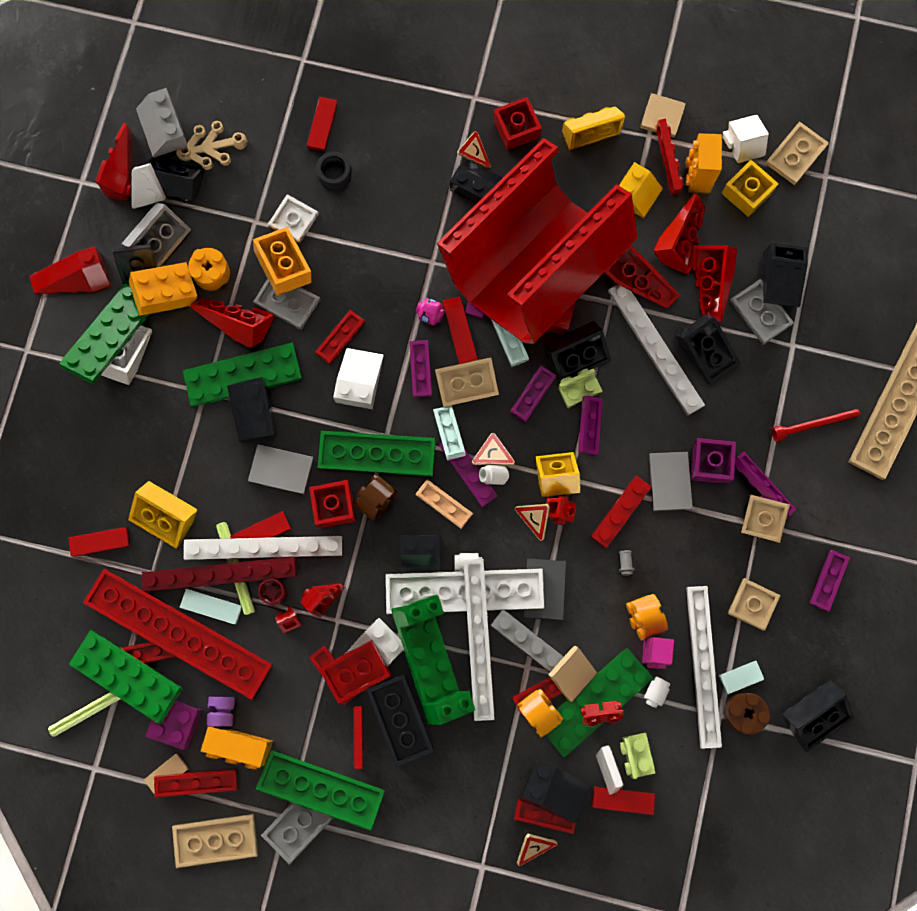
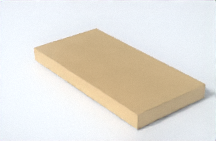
[172,814,258,868]

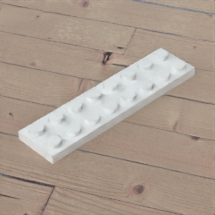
[386,569,544,614]

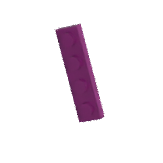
[439,442,498,507]
[735,451,796,519]

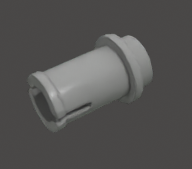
[619,550,635,576]

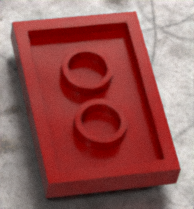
[319,640,392,704]

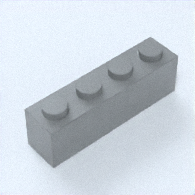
[491,610,564,673]

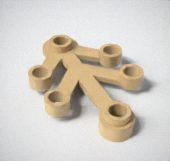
[177,121,247,170]

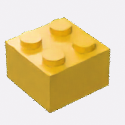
[722,160,778,217]

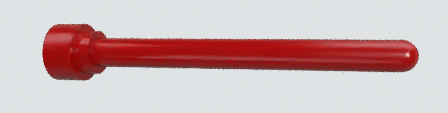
[771,409,860,442]

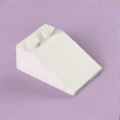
[101,326,152,385]
[333,348,384,409]
[345,618,404,667]

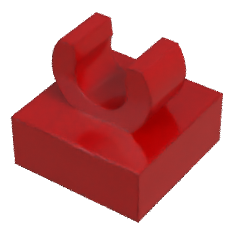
[275,607,301,634]

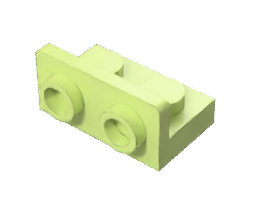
[558,368,602,408]
[620,733,655,779]

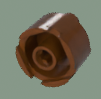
[353,474,398,521]
[724,693,770,734]

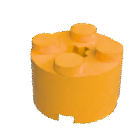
[188,248,230,291]
[626,594,668,641]
[517,689,563,738]

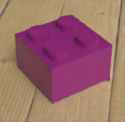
[690,438,736,484]
[145,701,202,750]

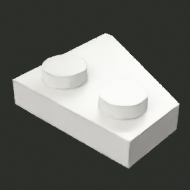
[132,163,166,209]

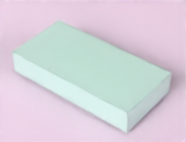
[719,661,764,694]

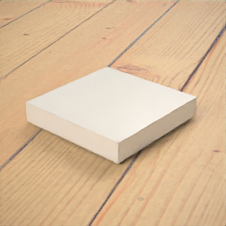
[268,195,319,244]
[596,746,623,795]

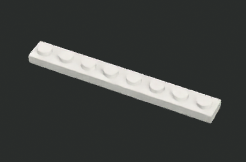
[608,285,705,416]
[184,536,342,560]
[464,559,494,721]
[686,586,722,748]

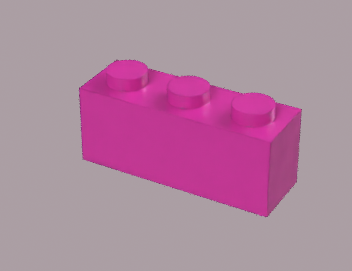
[642,637,674,669]

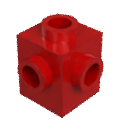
[546,496,576,525]

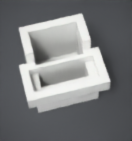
[723,115,769,163]

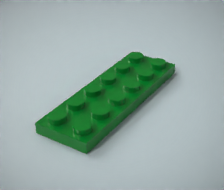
[59,283,149,384]
[183,342,302,408]
[317,431,435,477]
[69,630,183,724]
[545,648,654,757]
[256,750,385,831]

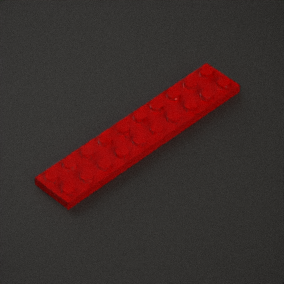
[83,569,273,700]

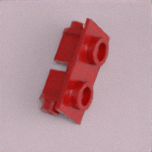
[581,701,624,726]

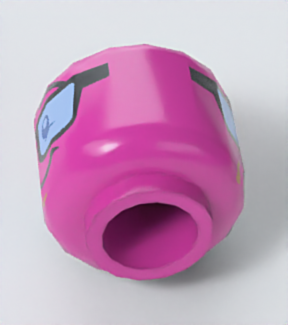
[416,298,445,326]

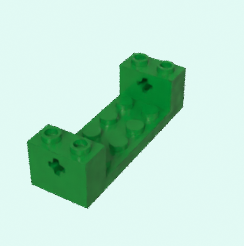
[391,594,475,725]

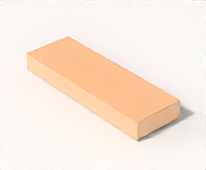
[415,480,473,530]

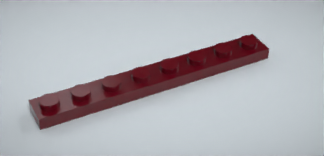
[142,557,297,592]

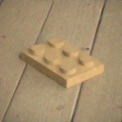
[765,121,829,185]
[435,358,499,407]

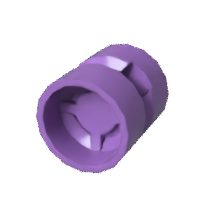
[206,697,235,726]

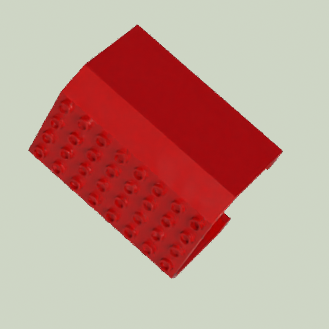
[437,138,638,344]

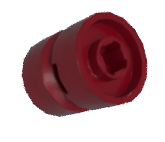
[258,579,287,606]

